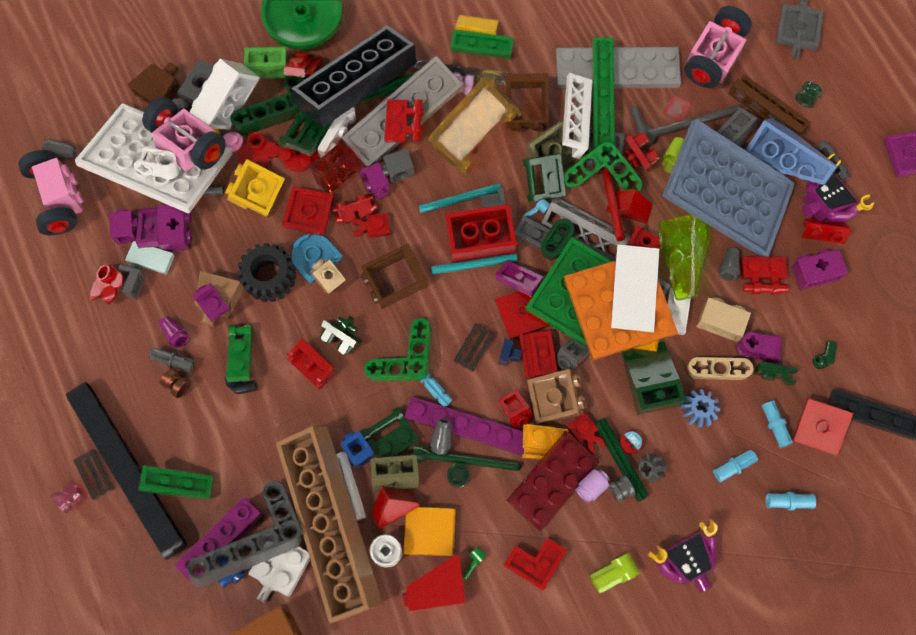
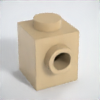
[309,258,346,293]

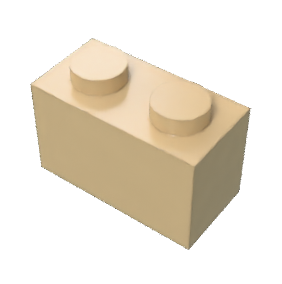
[696,297,751,342]

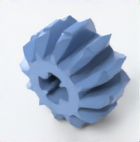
[681,389,721,428]

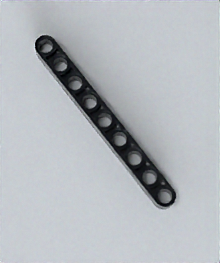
[65,381,188,560]

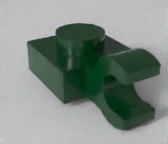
[755,361,798,386]

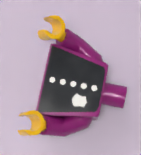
[802,154,874,222]
[649,519,717,593]

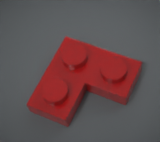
[503,538,567,591]

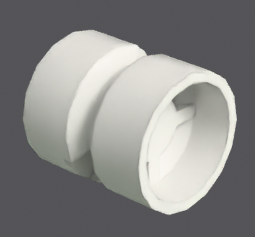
[370,535,403,568]

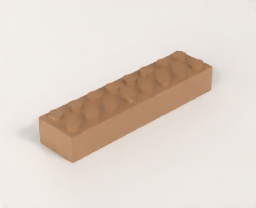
[276,426,383,624]

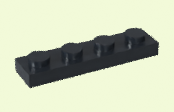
[828,389,916,441]

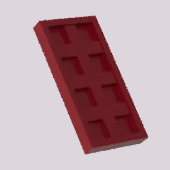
[506,431,598,532]

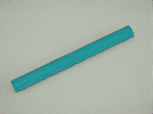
[418,183,501,214]
[431,253,517,275]

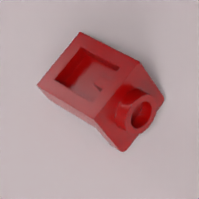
[497,389,533,429]

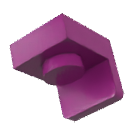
[193,283,230,322]

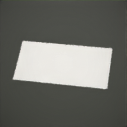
[611,244,659,332]

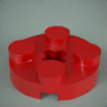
[278,131,320,172]

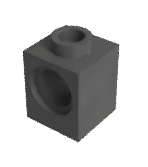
[381,149,415,183]

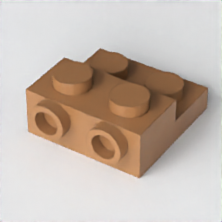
[527,369,586,424]

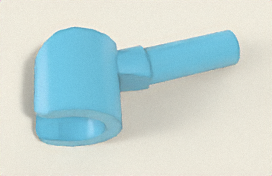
[522,199,550,218]

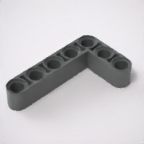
[187,481,302,587]

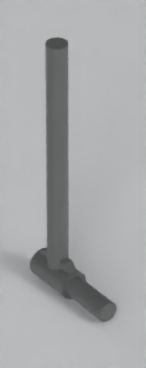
[630,105,741,148]

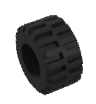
[238,243,296,302]

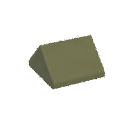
[526,121,575,173]

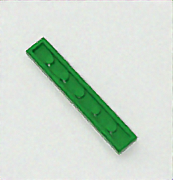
[592,37,615,154]

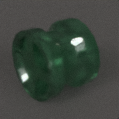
[795,81,822,108]
[447,463,470,488]

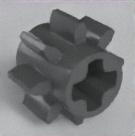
[638,453,668,483]

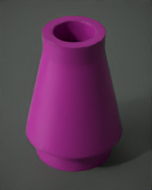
[159,316,189,348]

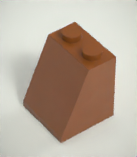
[229,606,302,635]

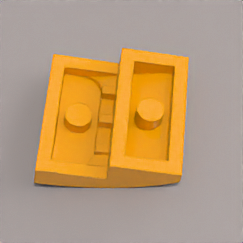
[404,507,456,556]

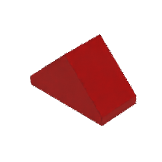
[606,190,653,224]
[371,486,420,530]

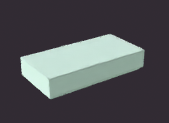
[125,241,175,275]

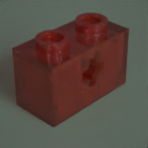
[309,142,361,193]

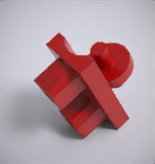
[623,132,661,172]

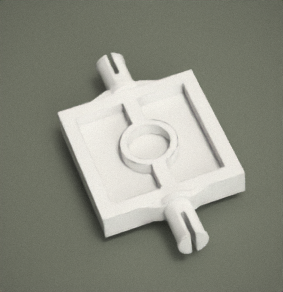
[248,530,310,603]

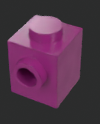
[109,209,138,244]

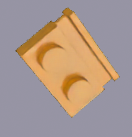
[522,424,568,460]

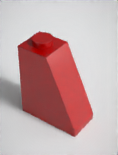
[402,555,466,611]

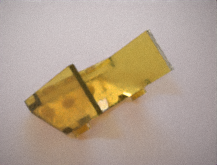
[428,77,522,176]

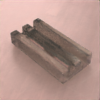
[454,323,494,372]
[73,449,115,500]

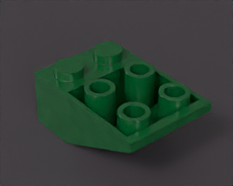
[621,342,686,415]

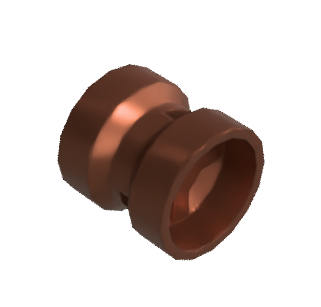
[159,367,192,399]

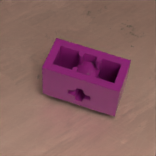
[157,204,193,252]
[791,249,848,291]

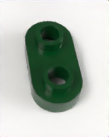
[540,219,574,260]

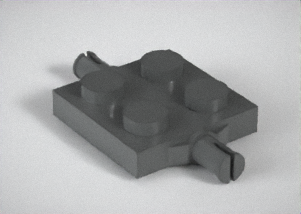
[775,0,823,59]

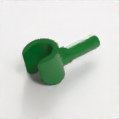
[462,547,485,580]

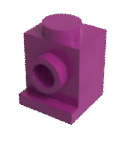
[359,162,390,199]

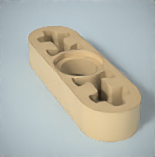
[686,357,753,380]

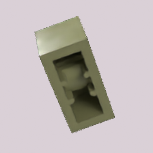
[371,455,419,491]

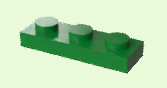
[450,30,514,59]
[138,466,213,500]

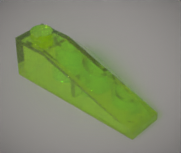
[659,214,710,301]

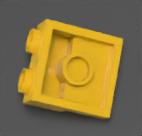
[225,159,285,217]

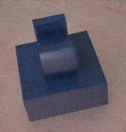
[498,338,522,366]

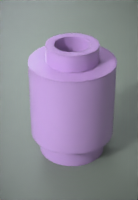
[575,469,610,503]

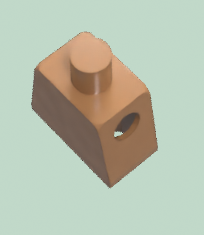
[195,271,244,326]

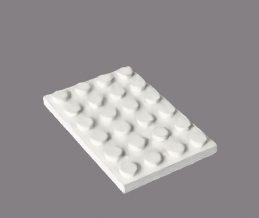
[75,103,232,214]

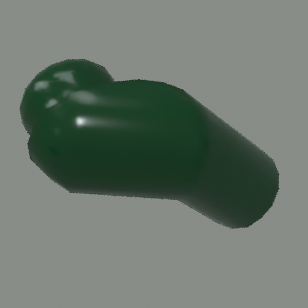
[812,341,837,369]

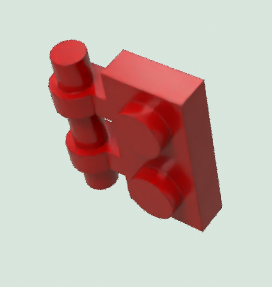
[384,99,424,143]
[740,256,789,295]

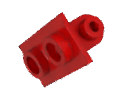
[332,193,377,224]
[802,217,852,244]

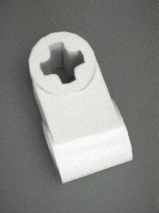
[134,146,179,180]

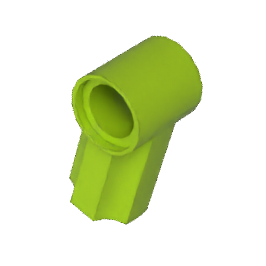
[662,137,684,174]
[589,552,640,594]

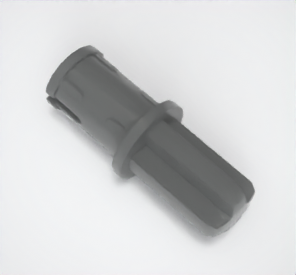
[149,348,195,373]

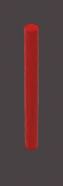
[602,169,625,242]

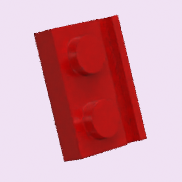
[284,51,323,77]
[519,330,558,379]

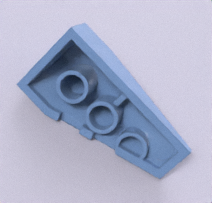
[745,118,838,185]

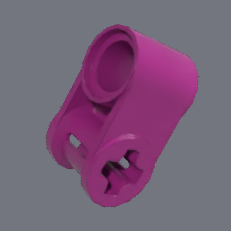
[736,332,783,363]

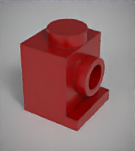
[628,225,661,249]

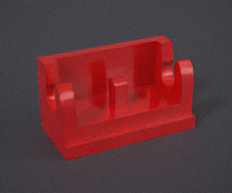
[287,338,336,389]

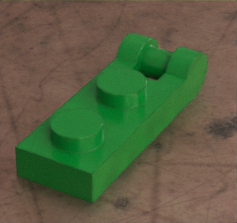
[226,324,253,382]

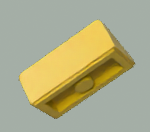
[456,15,499,35]

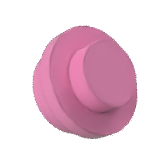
[223,132,243,152]

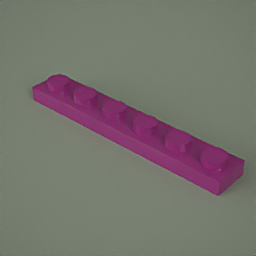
[404,396,524,456]

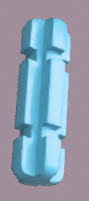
[420,372,452,407]

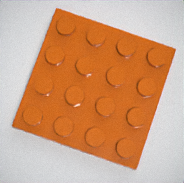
[563,261,678,361]

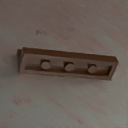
[728,74,811,136]

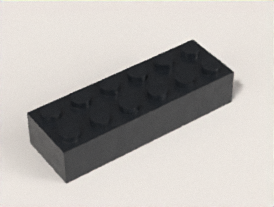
[292,25,417,128]

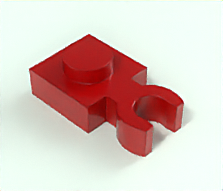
[352,213,390,238]
[566,412,605,454]

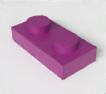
[136,207,158,248]
[495,260,544,297]

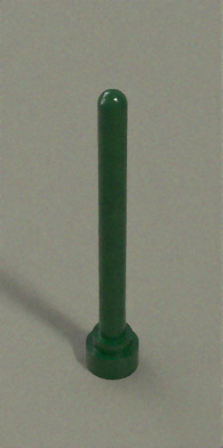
[413,444,521,471]

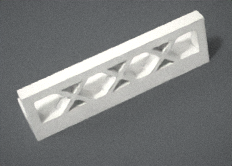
[562,73,592,159]

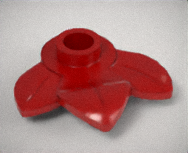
[237,132,279,169]
[90,264,124,304]

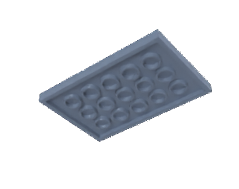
[662,119,795,257]

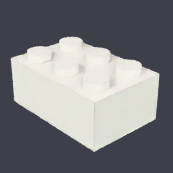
[190,59,260,130]

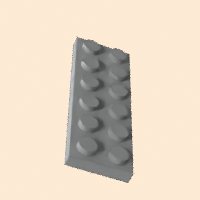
[556,47,681,89]
[342,56,464,167]

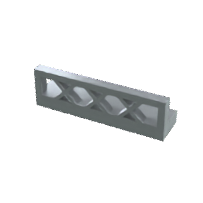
[541,197,632,262]

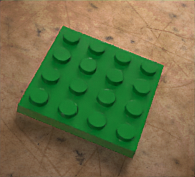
[525,237,612,348]

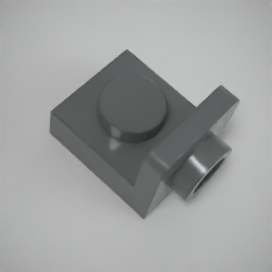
[118,264,146,300]
[556,338,590,372]

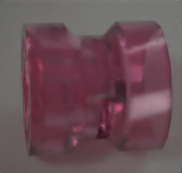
[51,481,85,513]

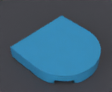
[291,234,343,284]

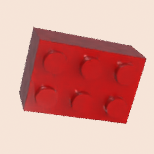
[445,204,517,263]

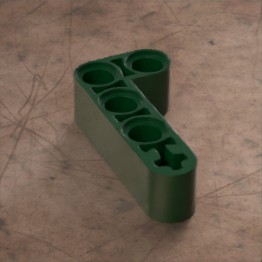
[230,75,303,136]

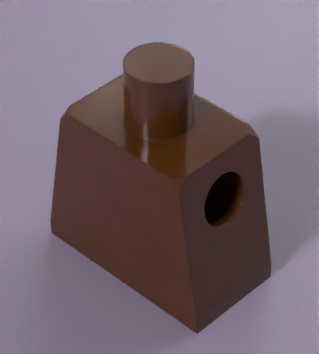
[128,62,180,104]

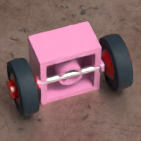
[684,6,752,88]
[142,96,226,172]
[18,150,84,235]

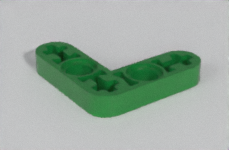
[563,141,642,192]
[364,318,432,382]

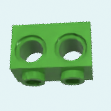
[244,47,290,79]

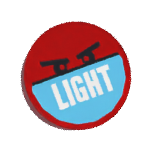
[619,430,643,454]

